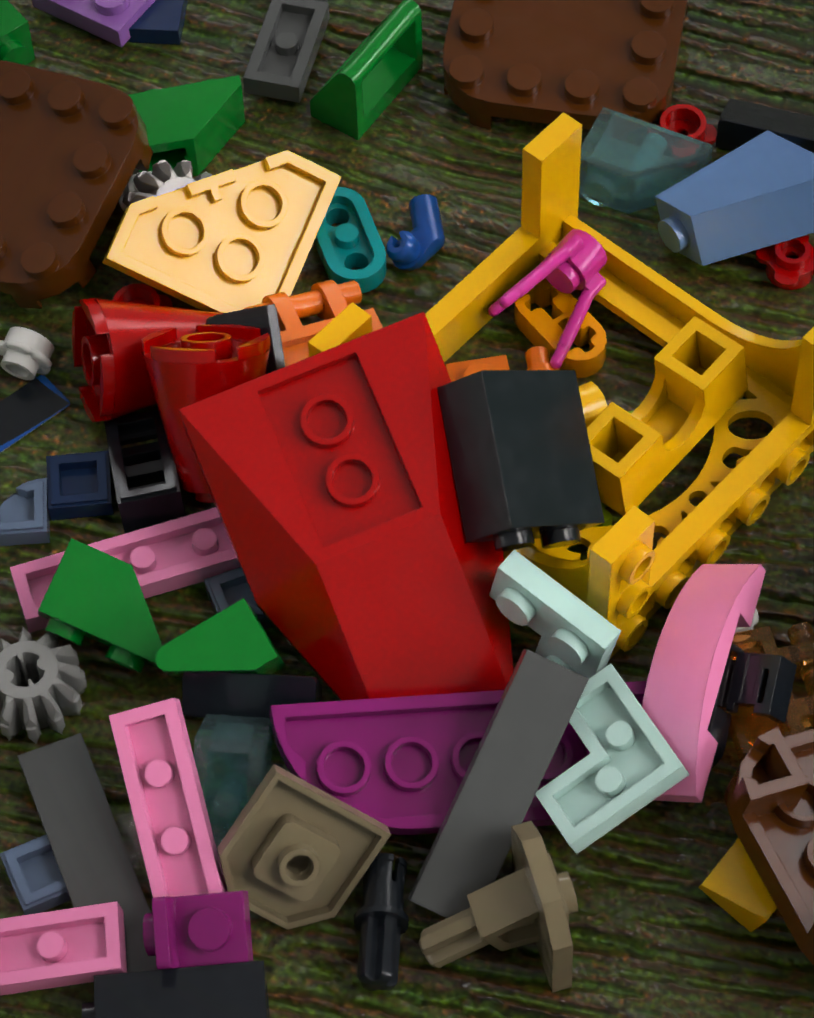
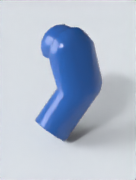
[386,194,445,271]

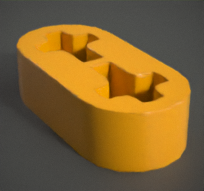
[514,278,607,378]

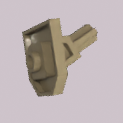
[217,764,391,930]
[419,821,578,993]

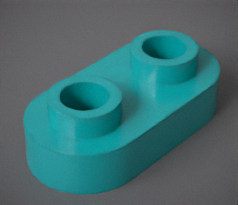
[314,187,387,293]

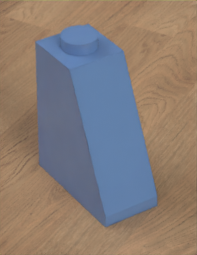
[655,130,814,266]

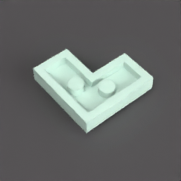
[489,549,621,678]
[535,663,690,854]

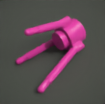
[488,229,607,369]

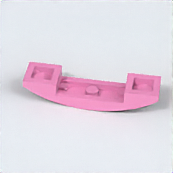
[642,564,766,803]

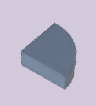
[0,478,50,546]

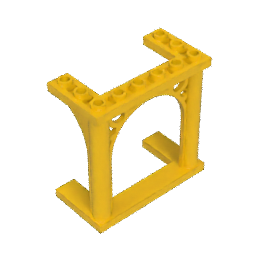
[308,112,814,660]

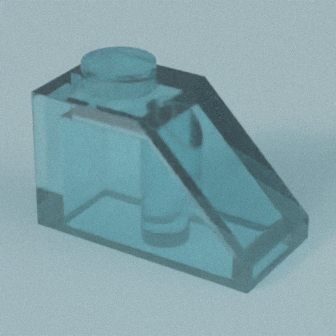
[579,107,713,214]
[194,714,272,868]

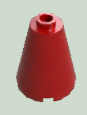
[72,298,223,422]
[142,324,270,503]

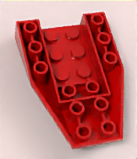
[179,311,513,701]

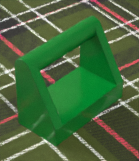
[310,0,423,140]
[155,598,286,680]

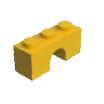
[587,316,748,516]

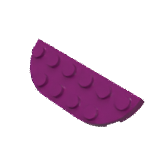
[269,681,647,835]

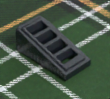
[104,410,186,533]

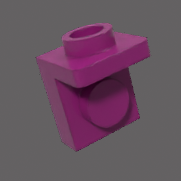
[143,891,253,970]

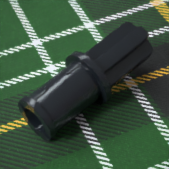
[354,853,409,991]

